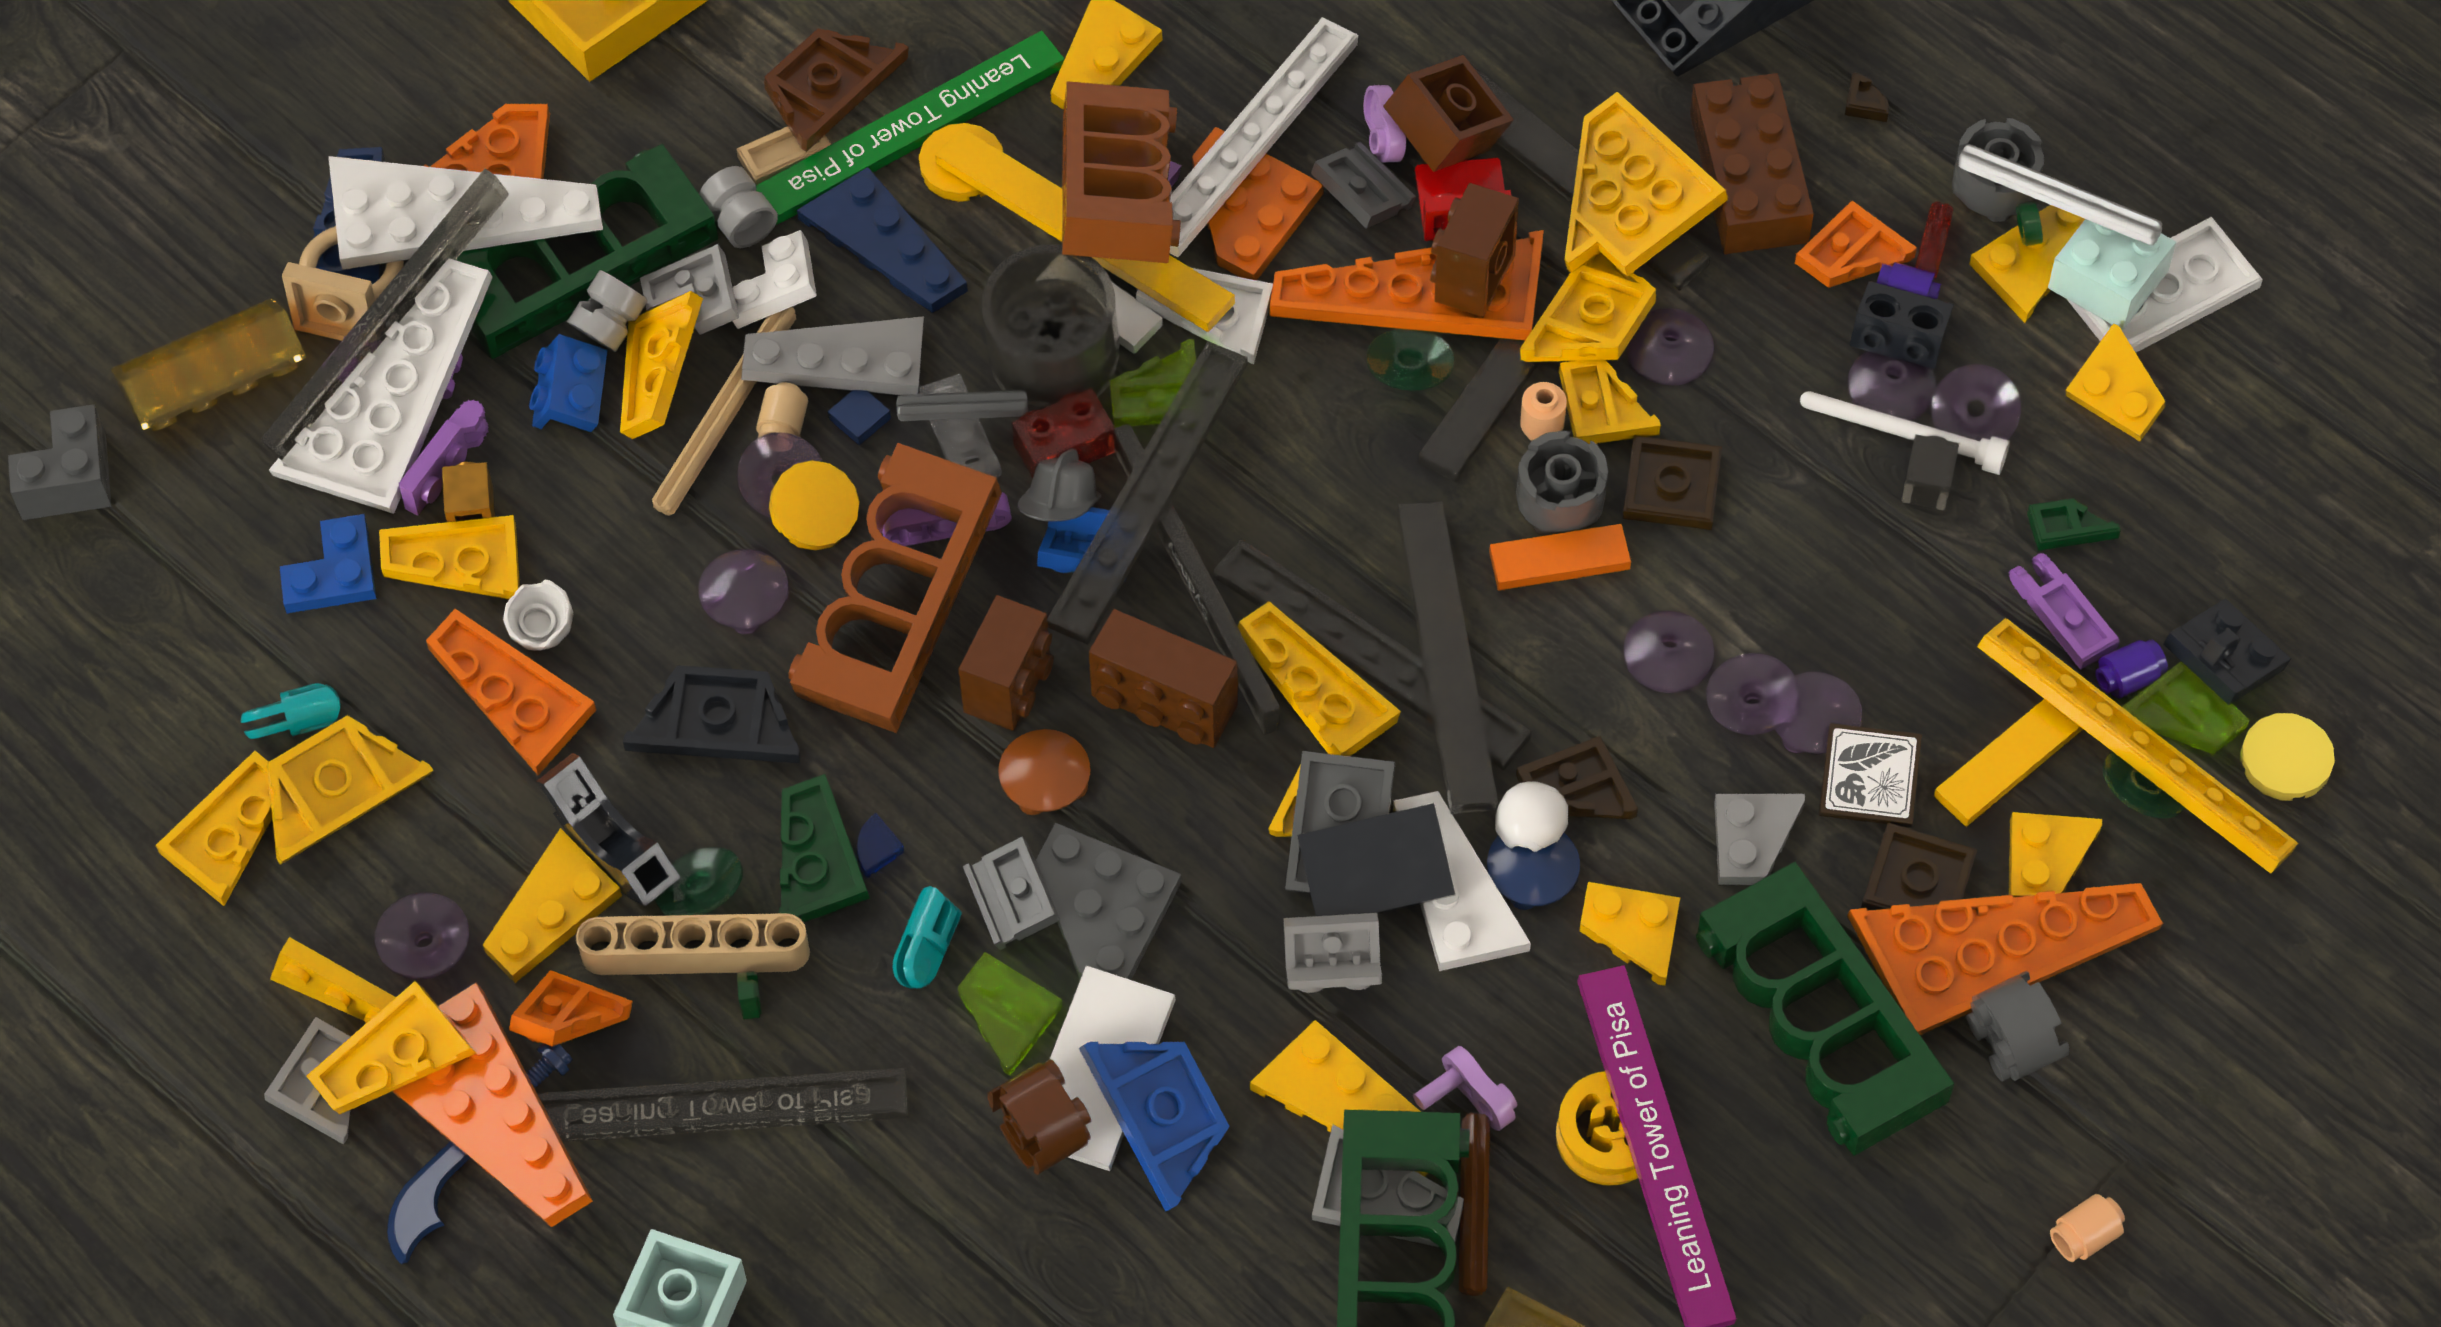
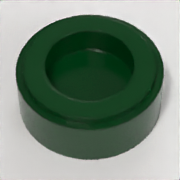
[2016,201,2043,246]

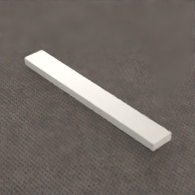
[1170,17,1358,257]

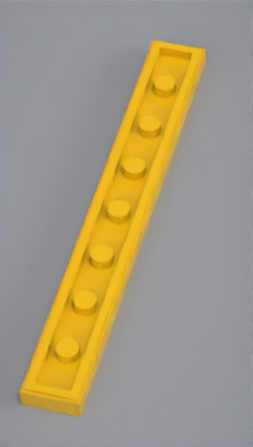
[935,127,1235,332]
[1977,618,2299,874]

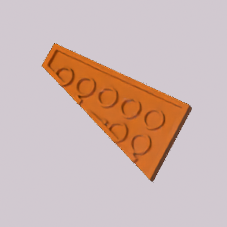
[1847,883,2163,1035]
[392,983,593,1227]

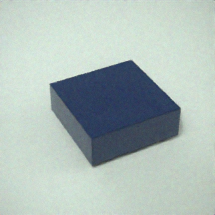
[828,390,891,445]

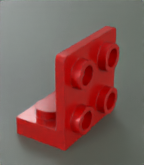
[1415,158,1511,241]

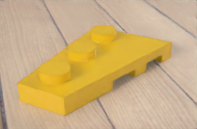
[156,751,272,906]

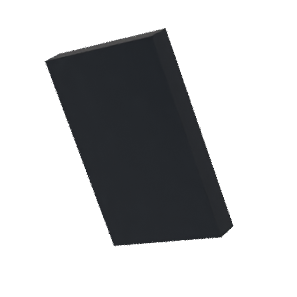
[1297,803,1456,916]

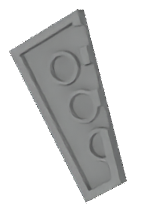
[741,316,924,395]

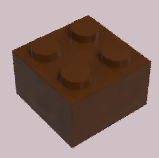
[1383,55,1514,172]
[1430,183,1519,317]
[958,595,1054,731]

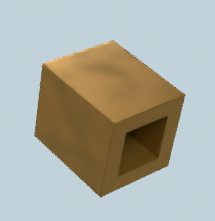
[442,462,495,522]

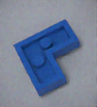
[279,514,376,613]

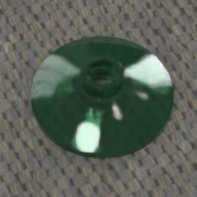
[1366,329,1455,391]
[2103,751,2185,819]
[655,847,743,916]

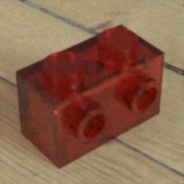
[1012,388,1116,478]

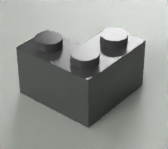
[8,404,111,520]

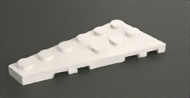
[329,156,603,269]

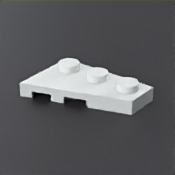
[1136,267,1273,365]

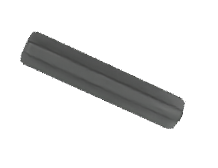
[896,390,1028,421]

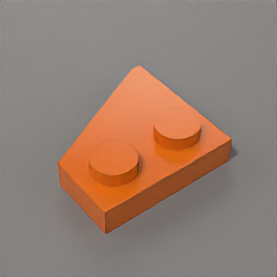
[1795,201,1917,288]
[509,970,633,1046]

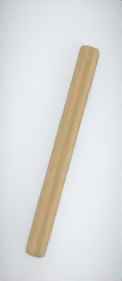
[652,307,796,516]

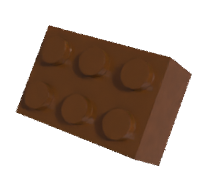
[1089,609,1238,748]

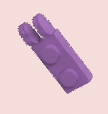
[399,399,489,516]
[2009,553,2120,670]

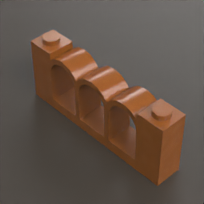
[1062,81,1181,263]
[789,443,1002,733]

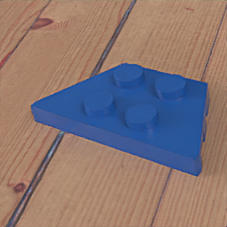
[1079,1042,1230,1212]

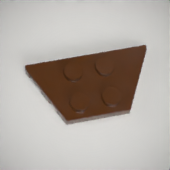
[764,28,909,152]

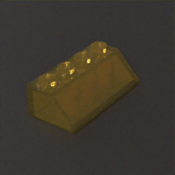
[111,298,306,431]

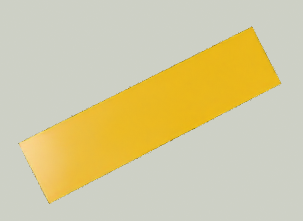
[1934,699,2083,827]

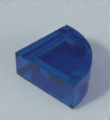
[857,813,904,878]

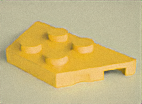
[1520,252,1656,362]
[267,715,433,865]

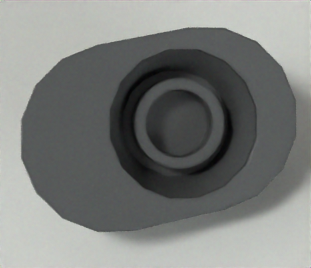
[1018,448,1101,522]

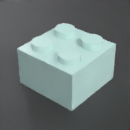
[2048,219,2176,330]
[613,1229,747,1327]

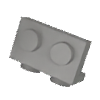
[1283,913,1382,993]

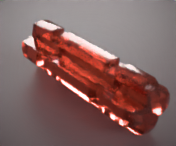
[1915,201,1953,279]

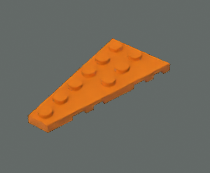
[1270,230,1544,340]

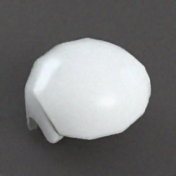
[503,579,573,651]
[1495,781,1568,852]

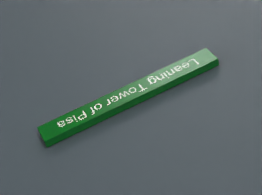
[756,30,1065,225]

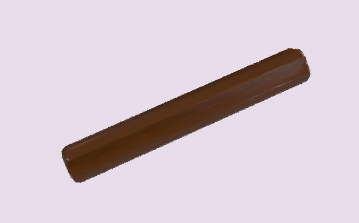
[1459,1113,1490,1296]

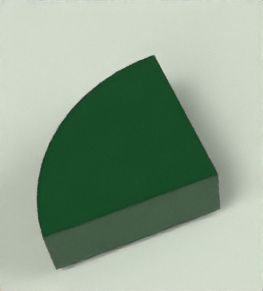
[737,971,762,1020]

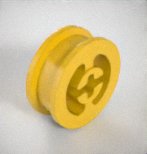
[1556,1071,1638,1185]

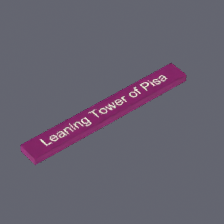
[1577,965,1737,1327]

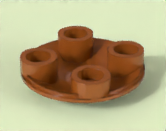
[998,729,1090,815]

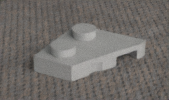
[1714,794,1805,885]
[264,1017,351,1144]

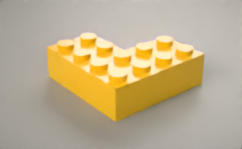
[508,0,708,82]

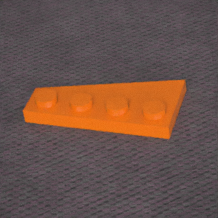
[426,609,596,775]

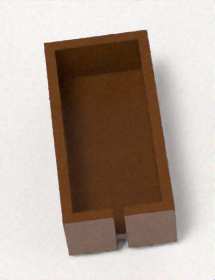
[1690,73,1814,254]

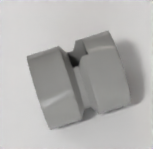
[699,166,778,248]
[567,270,648,352]

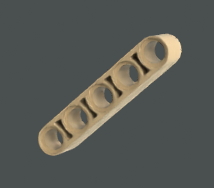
[576,913,810,975]

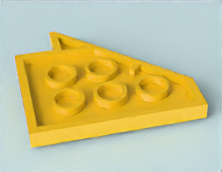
[1564,92,1728,276]

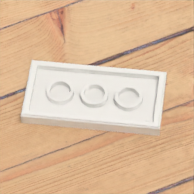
[2067,217,2263,353]
[1049,966,1176,1171]

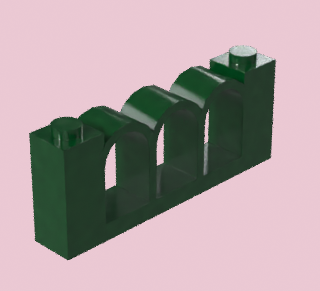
[435,143,718,359]
[1696,862,1954,1156]
[1337,1109,1470,1327]

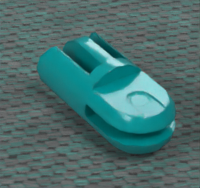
[241,683,341,739]
[892,886,962,989]

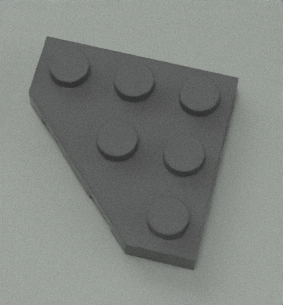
[1035,823,1182,980]

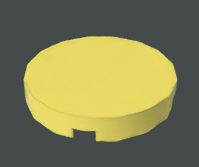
[2240,713,2335,801]

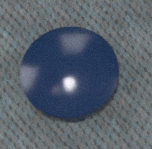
[1487,833,1580,910]

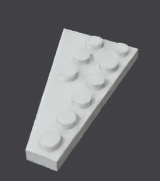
[269,258,493,514]

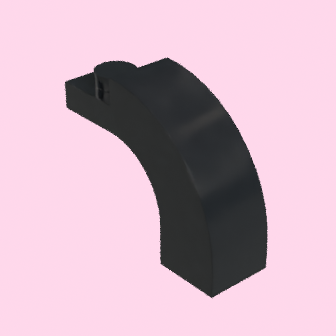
[537,753,680,907]

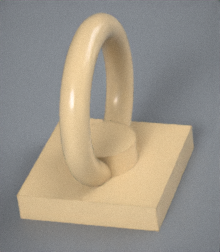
[282,226,404,342]

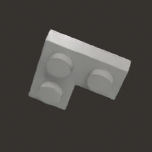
[640,244,739,335]

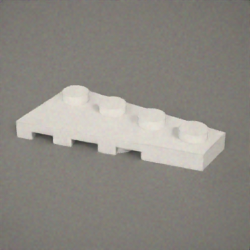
[1393,791,1531,971]

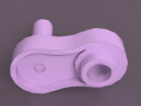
[1363,85,1406,163]
[1413,1046,1517,1131]

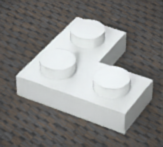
[733,230,817,329]

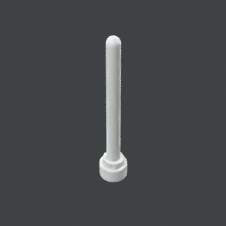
[1800,391,2010,475]

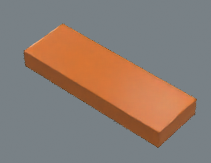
[1489,524,1631,591]

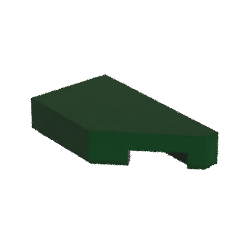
[2027,498,2121,551]

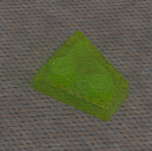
[1110,339,1202,427]
[2122,661,2250,755]
[958,952,1062,1076]

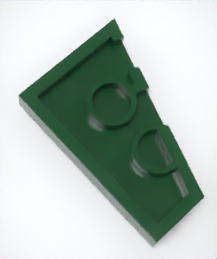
[779,774,870,923]

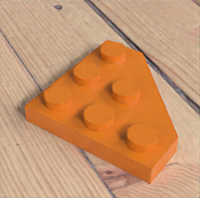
[424,104,550,179]
[1192,127,1324,280]

